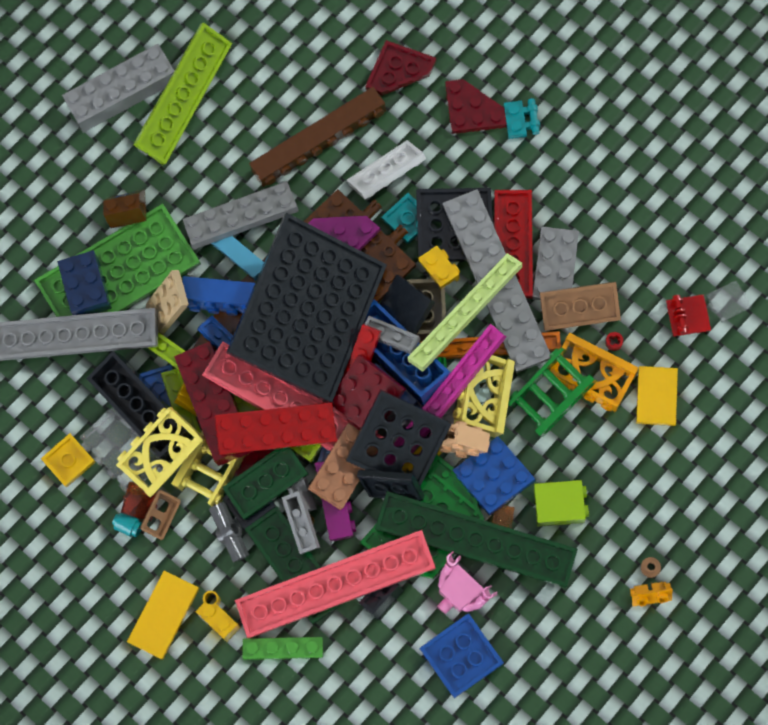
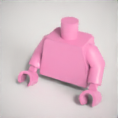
[437,551,497,614]

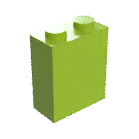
[534,480,589,527]

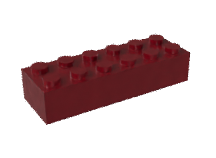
[174,341,254,466]

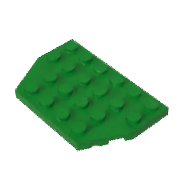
[360,454,484,579]

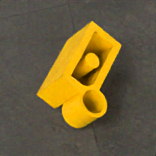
[196,590,241,642]

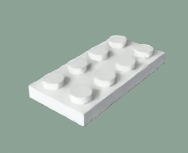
[347,140,426,199]

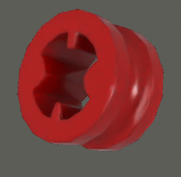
[605,332,623,351]

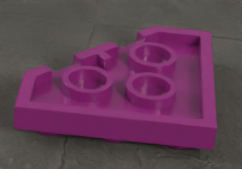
[308,216,380,251]

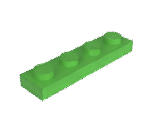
[243,637,323,660]

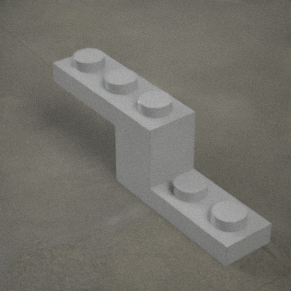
[282,454,320,554]

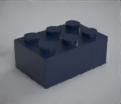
[57,250,112,315]

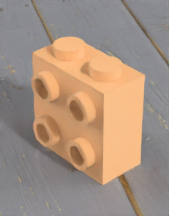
[440,421,490,458]

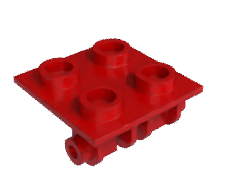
[666,294,711,337]

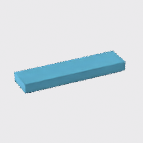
[211,236,264,281]

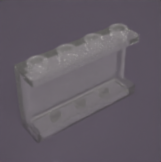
[79,407,164,495]

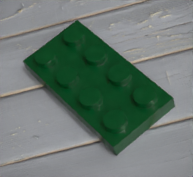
[222,447,309,520]

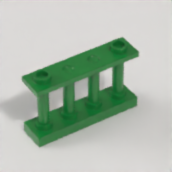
[508,347,597,437]

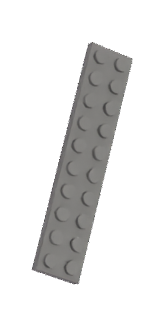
[443,189,550,373]
[0,308,158,361]

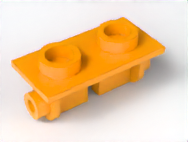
[630,581,673,606]

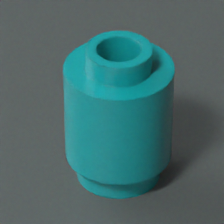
[112,512,142,537]

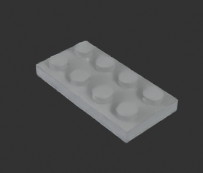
[533,227,579,300]

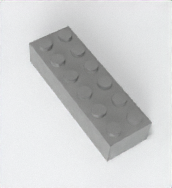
[62,44,174,133]

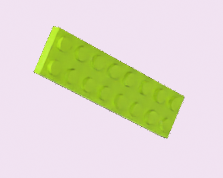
[133,23,232,165]

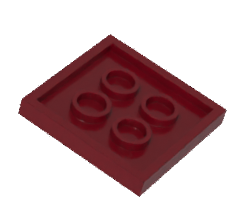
[332,355,406,435]

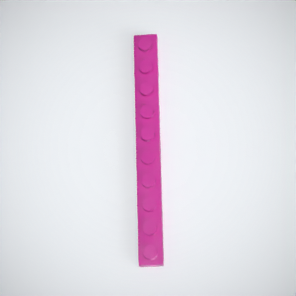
[384,324,506,465]

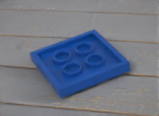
[452,436,535,516]
[419,613,504,699]

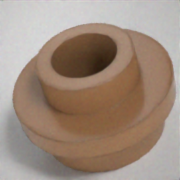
[641,557,661,578]

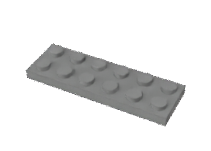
[182,181,299,250]

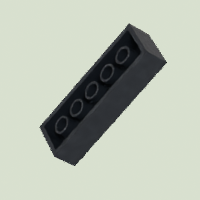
[86,351,192,461]

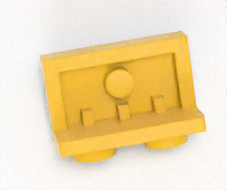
[418,246,460,289]

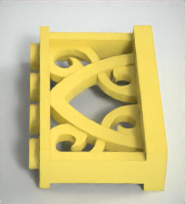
[453,351,515,438]
[116,407,205,497]

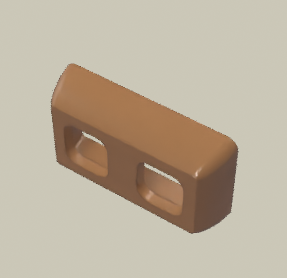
[140,490,181,540]

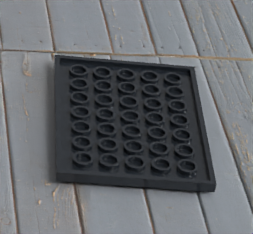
[226,213,387,403]

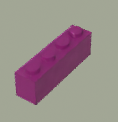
[314,461,357,542]

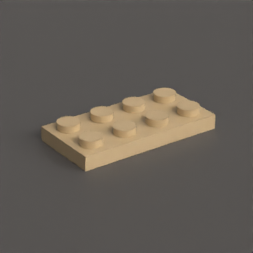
[146,270,189,335]

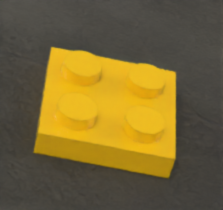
[40,433,96,488]

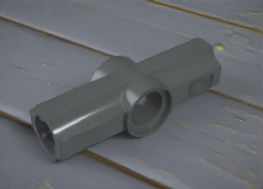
[209,502,249,563]

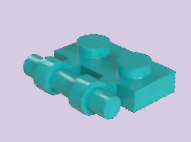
[504,99,540,139]

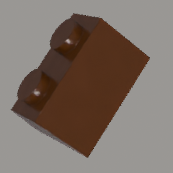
[103,189,147,228]

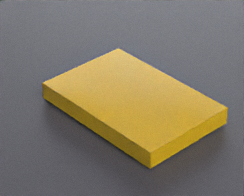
[636,366,678,426]

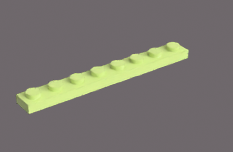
[407,253,522,372]

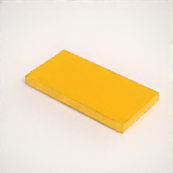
[127,571,200,660]

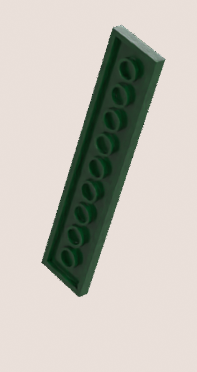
[375,491,578,588]

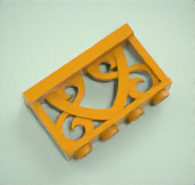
[549,333,639,412]

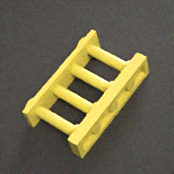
[171,431,250,507]

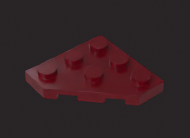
[365,40,436,95]
[445,79,507,134]

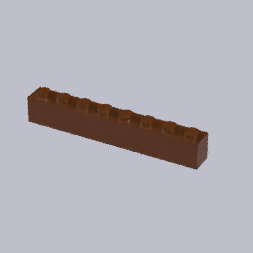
[249,87,386,187]

